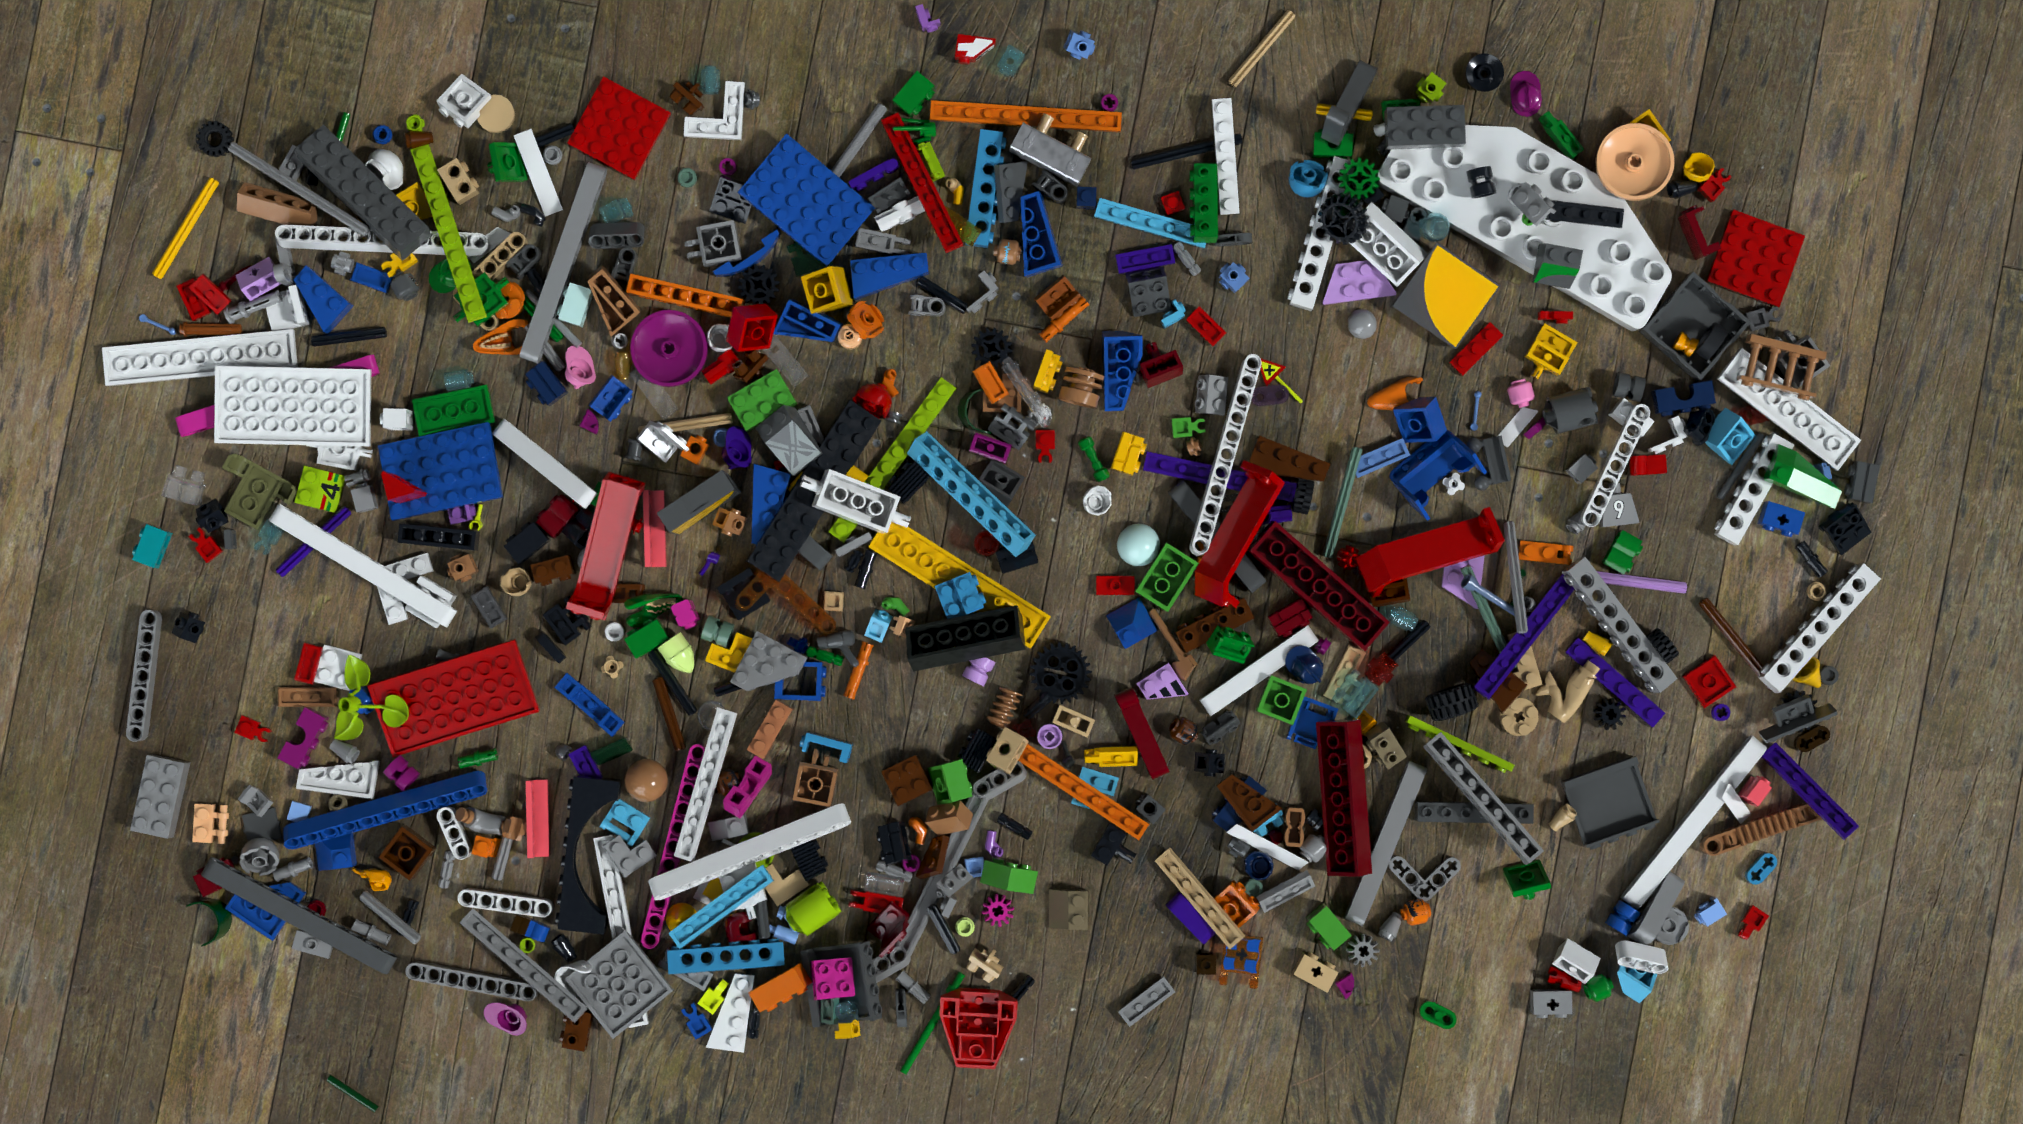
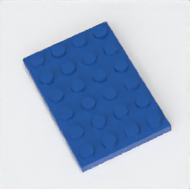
[737,133,875,267]
[378,422,503,521]

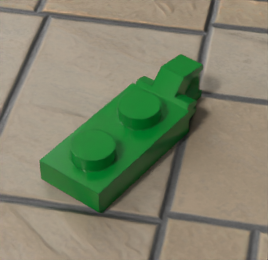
[1538,111,1584,160]

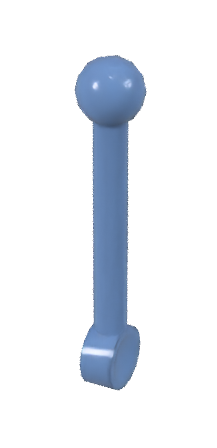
[139,314,176,335]
[1470,391,1482,431]

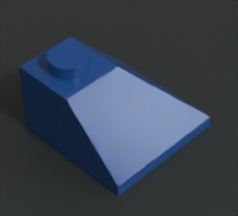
[1106,597,1158,649]
[315,833,357,871]

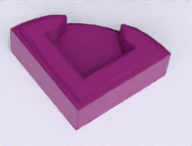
[579,409,599,435]
[1524,417,1546,439]
[1335,972,1354,999]

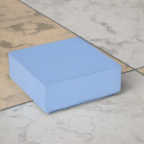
[287,801,312,822]
[964,856,984,878]

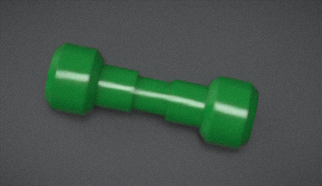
[1078,436,1110,482]

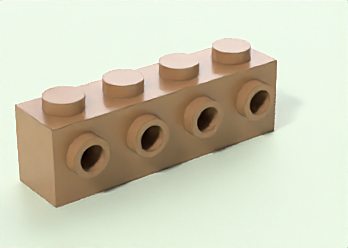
[237,182,318,226]

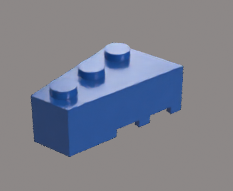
[293,265,354,334]
[773,299,843,342]

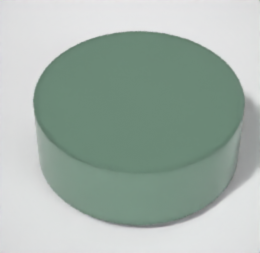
[678,168,697,188]
[1244,879,1263,898]

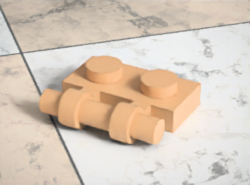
[192,803,229,844]

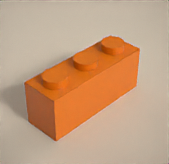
[748,962,812,1012]

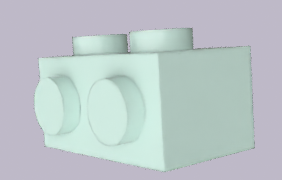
[557,283,593,328]

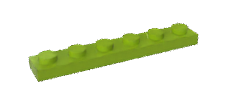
[1405,715,1515,773]

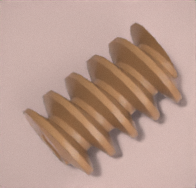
[986,687,1023,729]

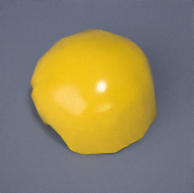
[1683,152,1715,183]

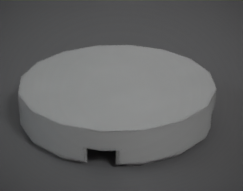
[1655,907,1689,945]

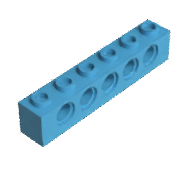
[965,129,1006,248]
[667,939,785,975]

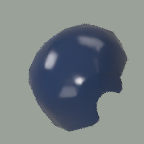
[1244,851,1274,881]

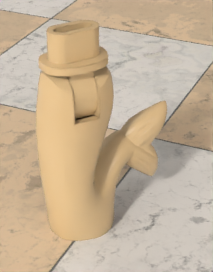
[1536,660,1600,723]

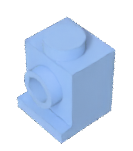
[1694,896,1727,927]

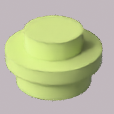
[955,917,975,937]

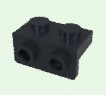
[996,541,1039,574]

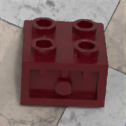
[867,901,909,958]

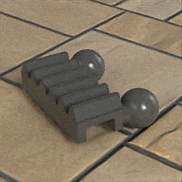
[1466,435,1511,491]

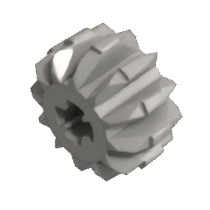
[1346,934,1380,967]

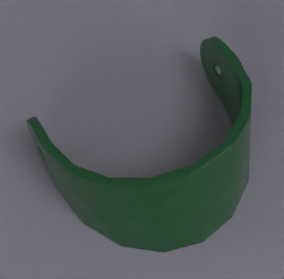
[957,389,991,434]
[186,898,232,947]

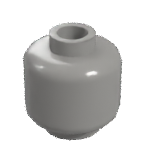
[1299,834,1326,863]

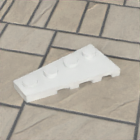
[296,761,380,799]
[706,973,755,1053]

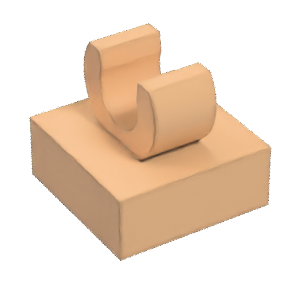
[890,615,915,638]

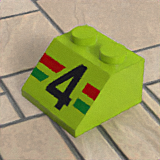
[294,466,345,513]

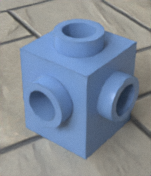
[1063,30,1095,60]
[1219,262,1250,294]

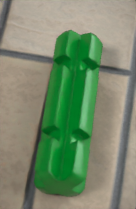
[806,646,844,666]

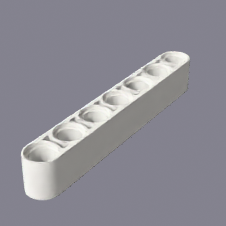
[1580,404,1650,527]
[492,418,598,509]
[1199,625,1319,716]

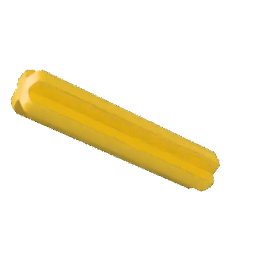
[1316,103,1373,121]

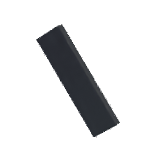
[1546,200,1624,228]

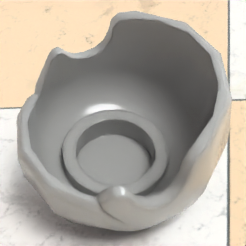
[1348,309,1377,339]

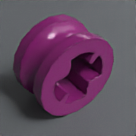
[1101,94,1118,112]
[719,158,737,176]
[903,854,920,872]

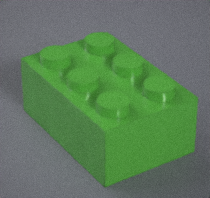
[727,369,797,432]
[1135,543,1199,612]

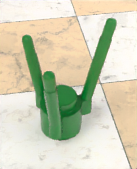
[893,118,936,145]

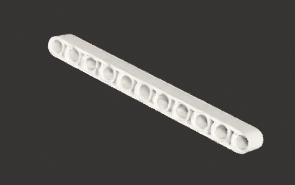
[275,225,489,256]
[1189,354,1261,556]
[269,504,457,627]
[1621,735,1767,910]
[648,803,851,900]

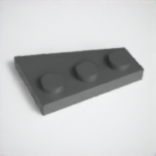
[994,161,1028,223]

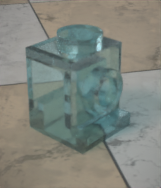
[997,45,1025,77]

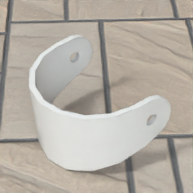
[554,960,592,1007]

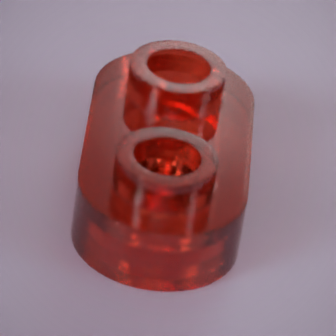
[1738,405,1770,425]

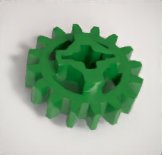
[1337,158,1380,200]

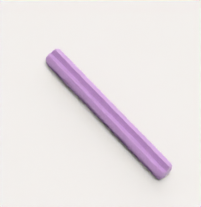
[1597,571,1687,594]

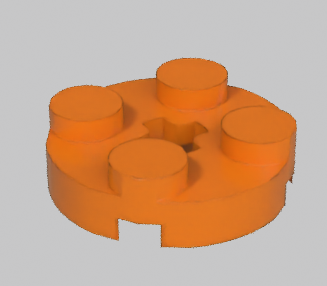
[495,281,525,319]
[847,301,884,339]

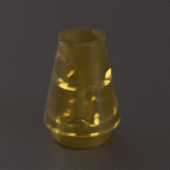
[614,351,632,380]

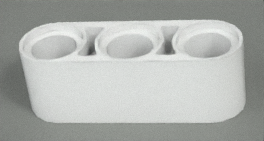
[437,806,473,860]
[1615,940,1668,974]

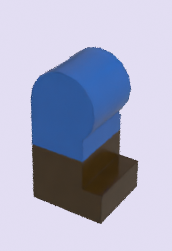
[510,914,550,942]

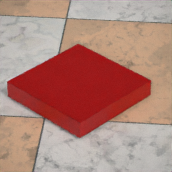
[1682,655,1736,708]

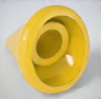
[1792,657,1821,688]
[666,903,697,931]

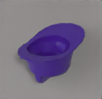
[722,426,752,469]

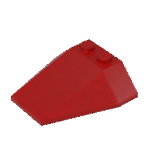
[940,988,1018,1069]

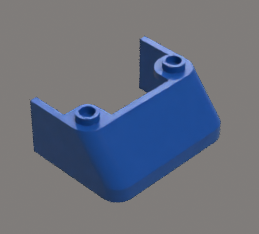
[1389,430,1487,521]

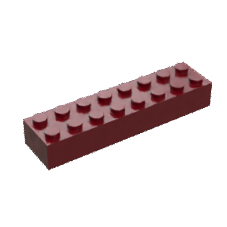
[1247,520,1390,651]
[1316,719,1372,877]

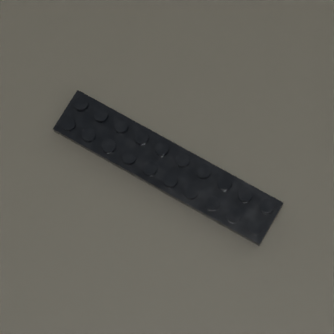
[746,400,881,582]

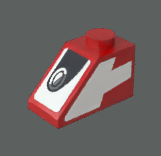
[955,34,996,65]

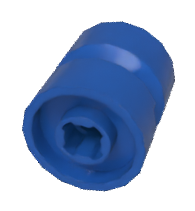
[1605,900,1641,936]

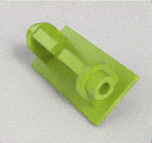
[916,142,945,182]

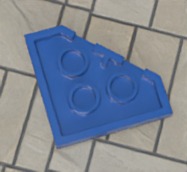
[225,882,307,941]

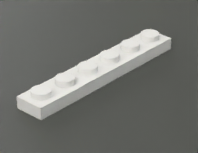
[1212,98,1240,215]

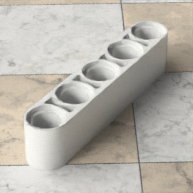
[458,888,554,917]

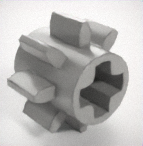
[331,251,354,276]

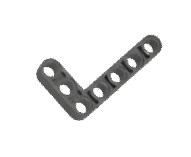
[1321,60,1378,146]

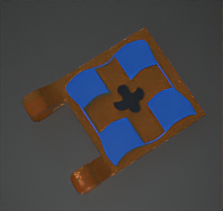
[1219,935,1263,989]

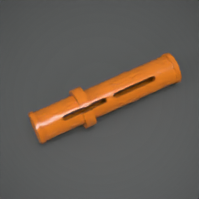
[1039,296,1089,343]
[843,641,874,699]

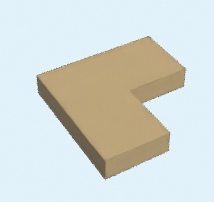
[765,863,810,907]

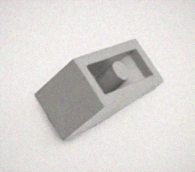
[708,814,750,841]

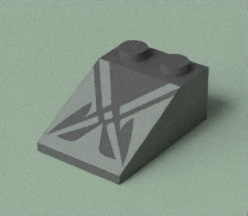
[756,405,823,476]

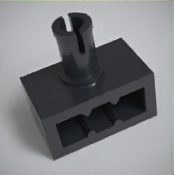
[1090,822,1137,866]

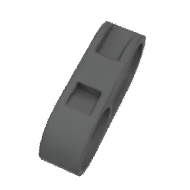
[1215,233,1253,247]
[895,989,907,1027]

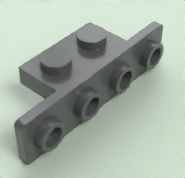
[1759,694,1838,743]

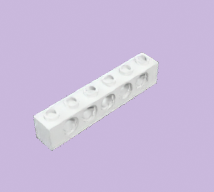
[1714,433,1794,546]

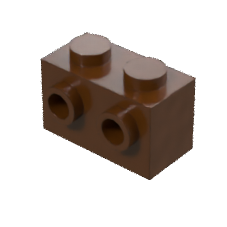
[530,555,576,586]
[559,1010,593,1052]

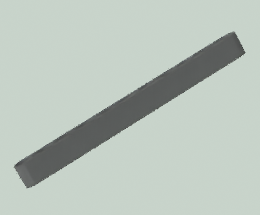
[201,857,397,975]

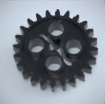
[1030,642,1092,704]

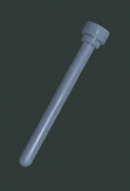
[1461,574,1529,619]

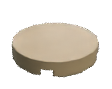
[477,94,515,133]

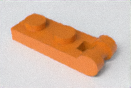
[1518,540,1573,565]

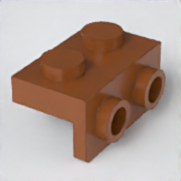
[1034,275,1081,320]

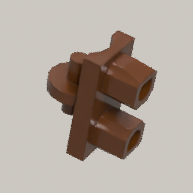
[669,82,704,116]
[732,350,769,383]

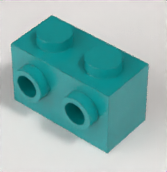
[132,524,173,569]

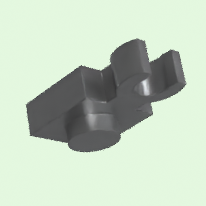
[1744,307,1782,332]

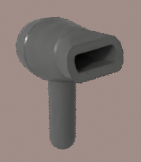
[817,630,859,667]

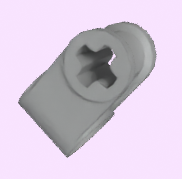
[908,295,946,317]

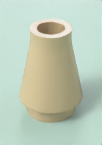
[1548,804,1577,831]

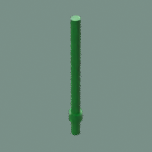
[900,971,965,1075]

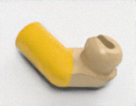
[945,178,964,205]

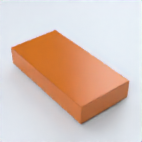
[972,361,1009,404]

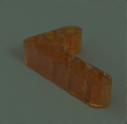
[735,571,836,636]

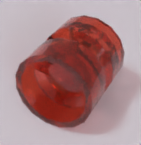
[974,531,999,556]

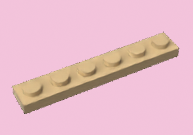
[1155,848,1245,949]

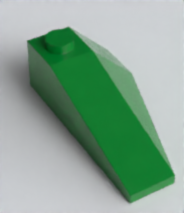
[1763,444,1842,509]

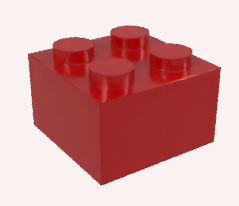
[726,304,778,352]

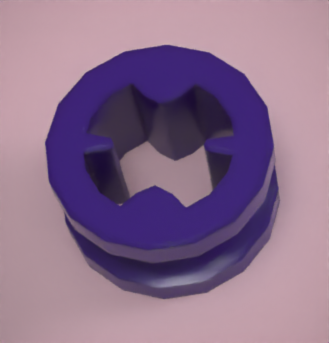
[1711,704,1730,721]

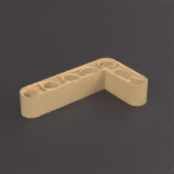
[453,232,528,332]

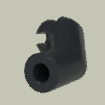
[520,203,546,227]

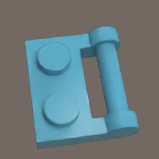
[600,799,651,847]

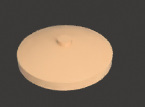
[1596,123,1674,201]

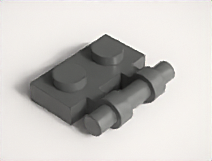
[987,404,1036,450]

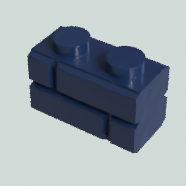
[525,361,568,406]

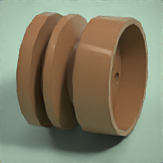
[1058,367,1105,409]

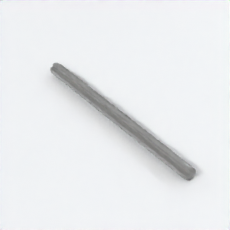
[228,142,370,236]

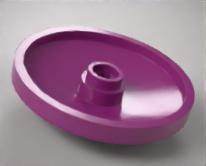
[630,310,708,387]

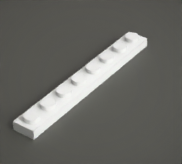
[674,707,737,862]

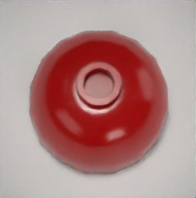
[853,383,892,419]

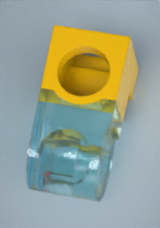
[834,1001,861,1039]

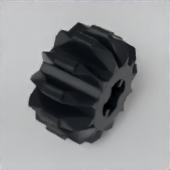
[1593,698,1626,730]

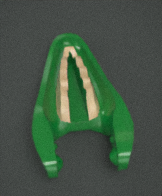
[624,593,683,627]

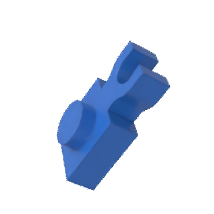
[681,1002,713,1040]

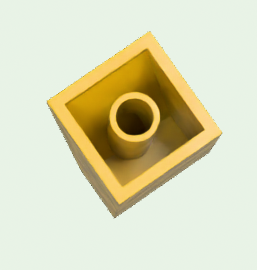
[801,266,854,314]

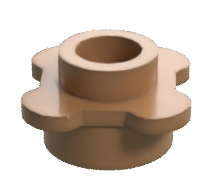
[1186,437,1202,456]

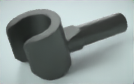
[1061,741,1075,769]

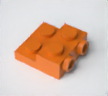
[1214,880,1260,928]

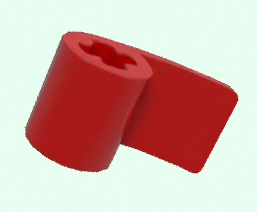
[1629,454,1667,476]

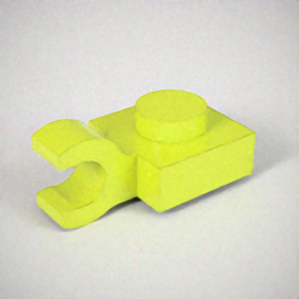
[697,979,729,1015]

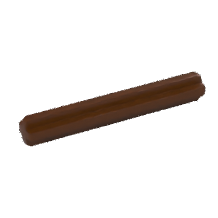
[652,677,686,751]

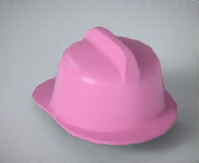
[565,346,596,389]

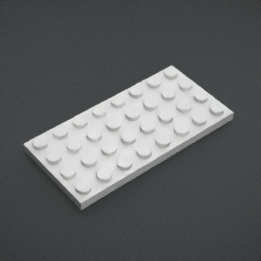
[214,366,372,446]

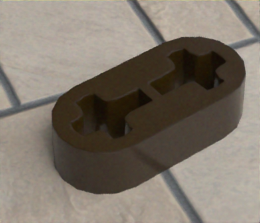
[1794,726,1830,752]

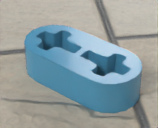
[1745,853,1777,885]

